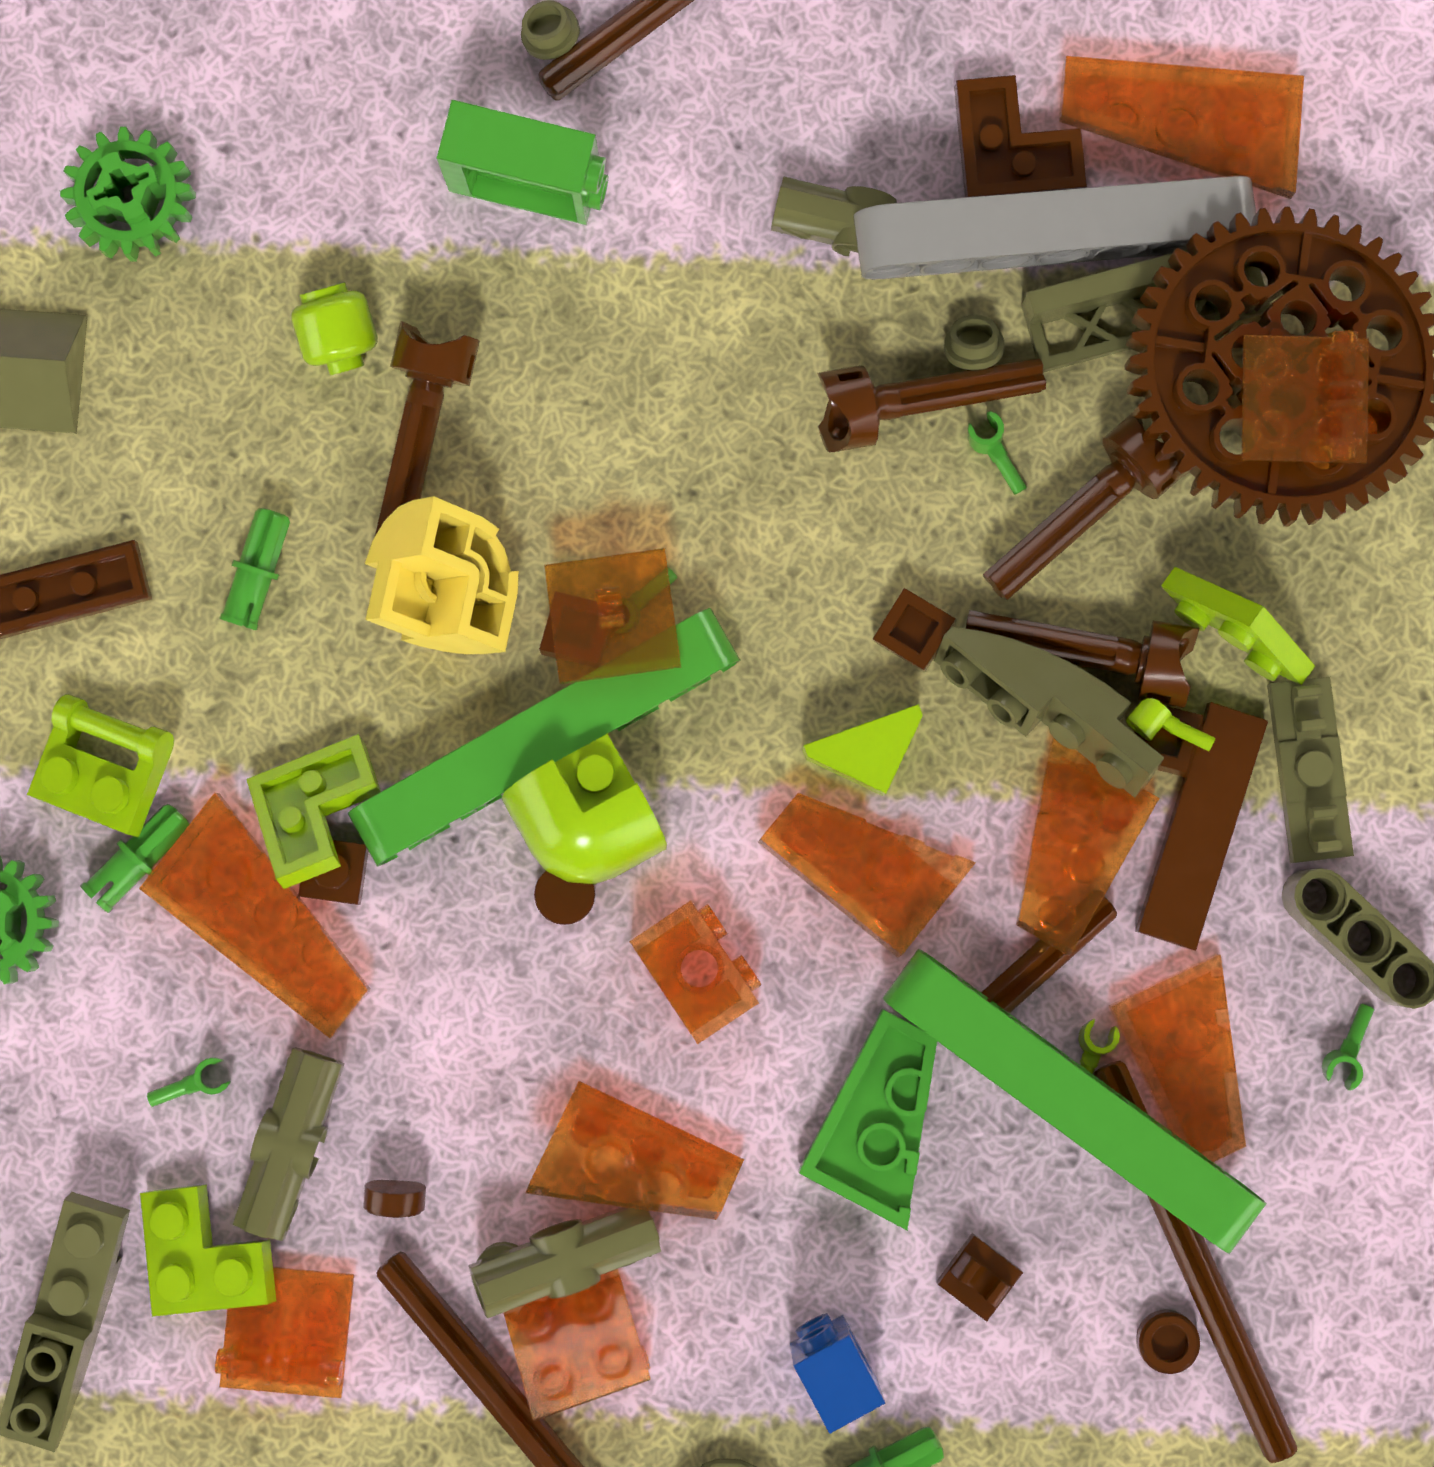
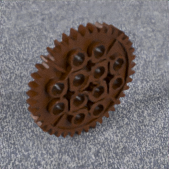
[1125,207,1434,527]

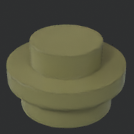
[521,0,580,60]
[944,315,1004,371]

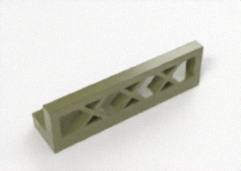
[1021,249,1270,373]

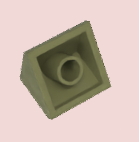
[0,309,88,434]

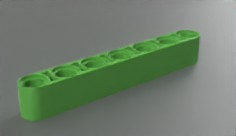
[348,608,741,867]
[883,949,1267,1254]

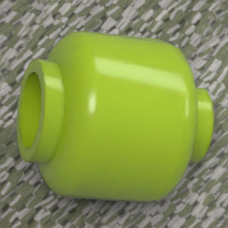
[291,282,378,375]

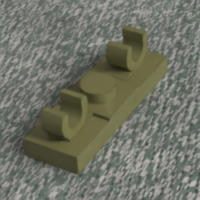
[1267,677,1354,863]

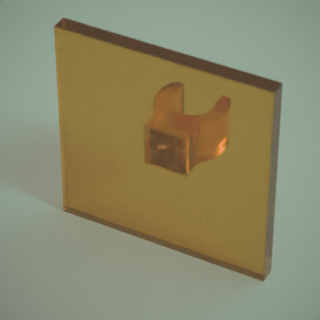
[544,548,681,684]

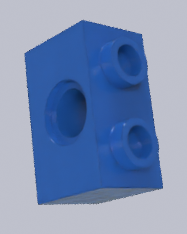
[790,1313,886,1434]

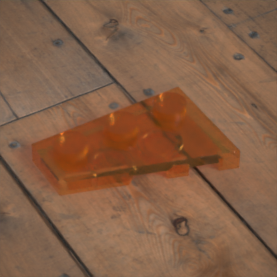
[1016,738,1159,956]
[758,793,976,958]
[1108,954,1246,1162]
[525,1081,744,1220]

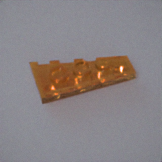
[1059,56,1304,199]
[139,792,371,1038]

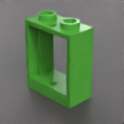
[437,99,609,225]

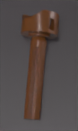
[375,321,480,536]
[817,358,1046,452]
[983,412,1181,600]
[966,610,1199,708]

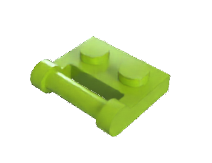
[27,694,174,837]

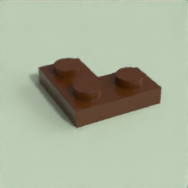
[954,75,1087,198]

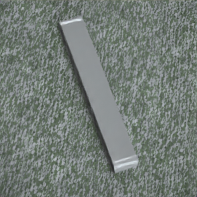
[853,176,1256,280]

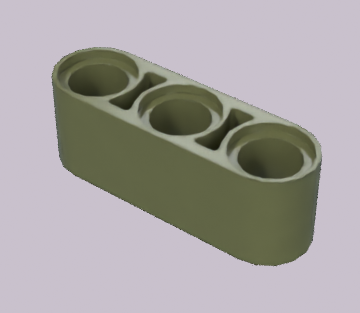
[1281,868,1434,1009]

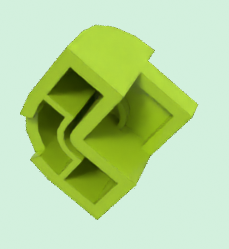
[501,733,667,885]

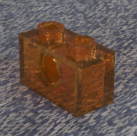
[629,900,762,1044]

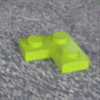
[1161,567,1315,686]
[246,734,381,889]
[140,1184,277,1317]

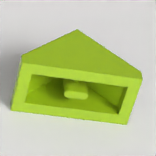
[802,704,923,796]

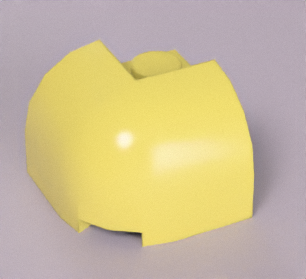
[365,496,519,654]

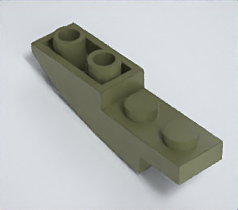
[934,627,1164,798]
[0,1192,130,1452]

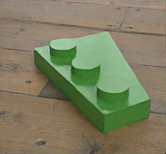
[798,1009,937,1231]

